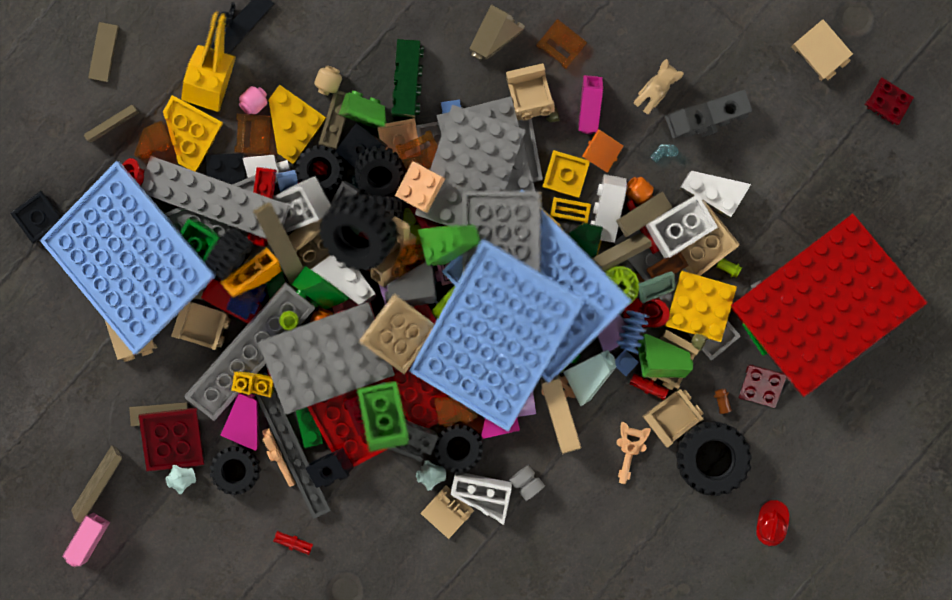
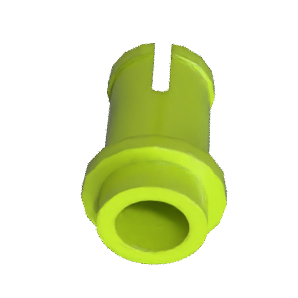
[716,258,742,278]

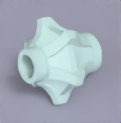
[416,460,446,491]
[166,465,196,495]

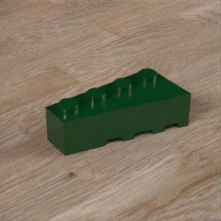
[391,39,424,119]

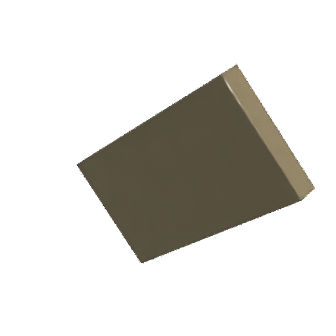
[71,445,122,523]

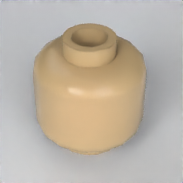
[314,66,342,96]

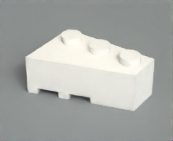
[679,171,751,218]
[591,174,627,243]
[311,255,378,305]
[451,472,512,525]

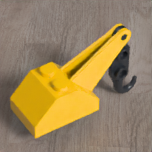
[181,2,236,112]

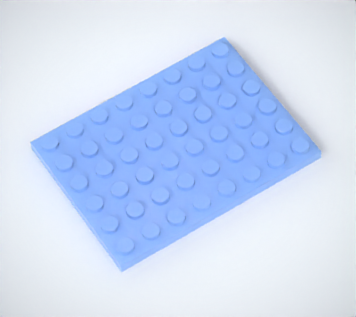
[40,161,216,354]
[441,189,632,383]
[409,239,585,431]

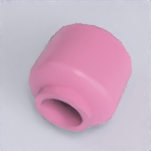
[239,86,267,115]

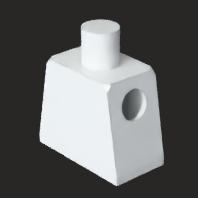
[243,155,291,185]

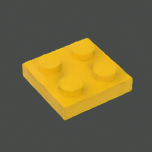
[542,150,590,198]

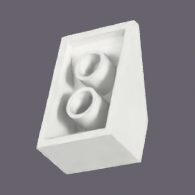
[273,176,331,233]
[645,194,718,258]

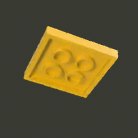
[665,271,737,342]

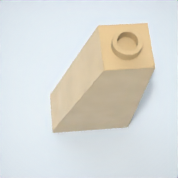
[540,375,581,454]

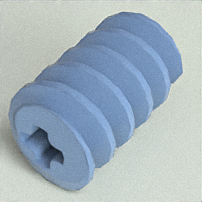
[616,311,650,354]

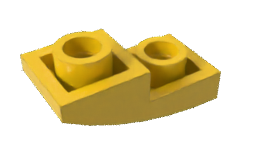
[232,371,274,397]

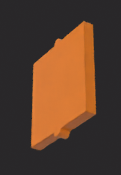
[582,129,623,173]

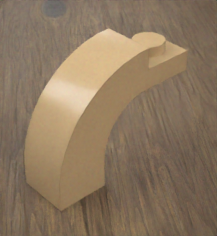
[370,217,416,287]

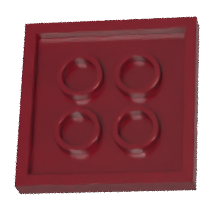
[138,408,205,472]

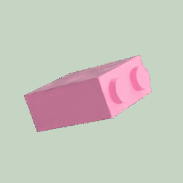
[63,513,110,567]

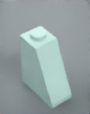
[563,350,617,406]

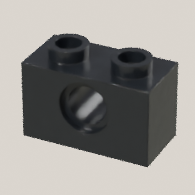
[305,448,354,488]

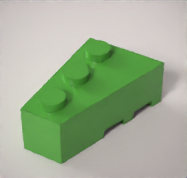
[417,225,480,266]

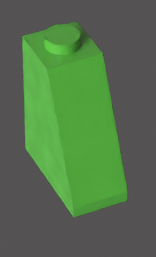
[637,334,693,378]

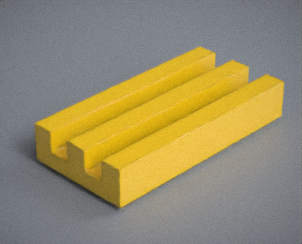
[550,197,591,223]

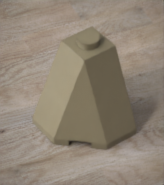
[469,5,525,61]

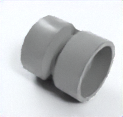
[509,464,545,501]

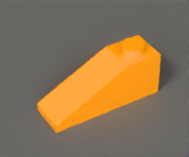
[221,248,281,297]

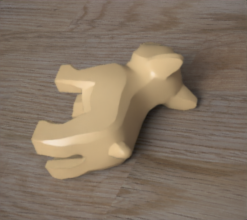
[633,59,684,114]

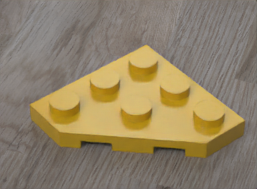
[268,84,326,165]
[163,95,223,172]

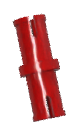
[629,373,669,400]
[273,530,313,555]

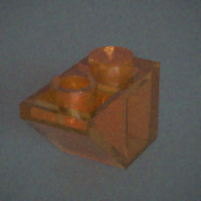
[134,121,172,160]
[435,396,477,427]

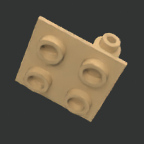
[420,485,474,539]

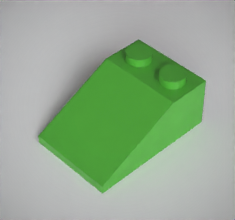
[338,90,385,128]
[358,382,408,452]

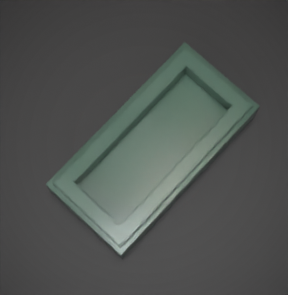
[638,271,676,303]

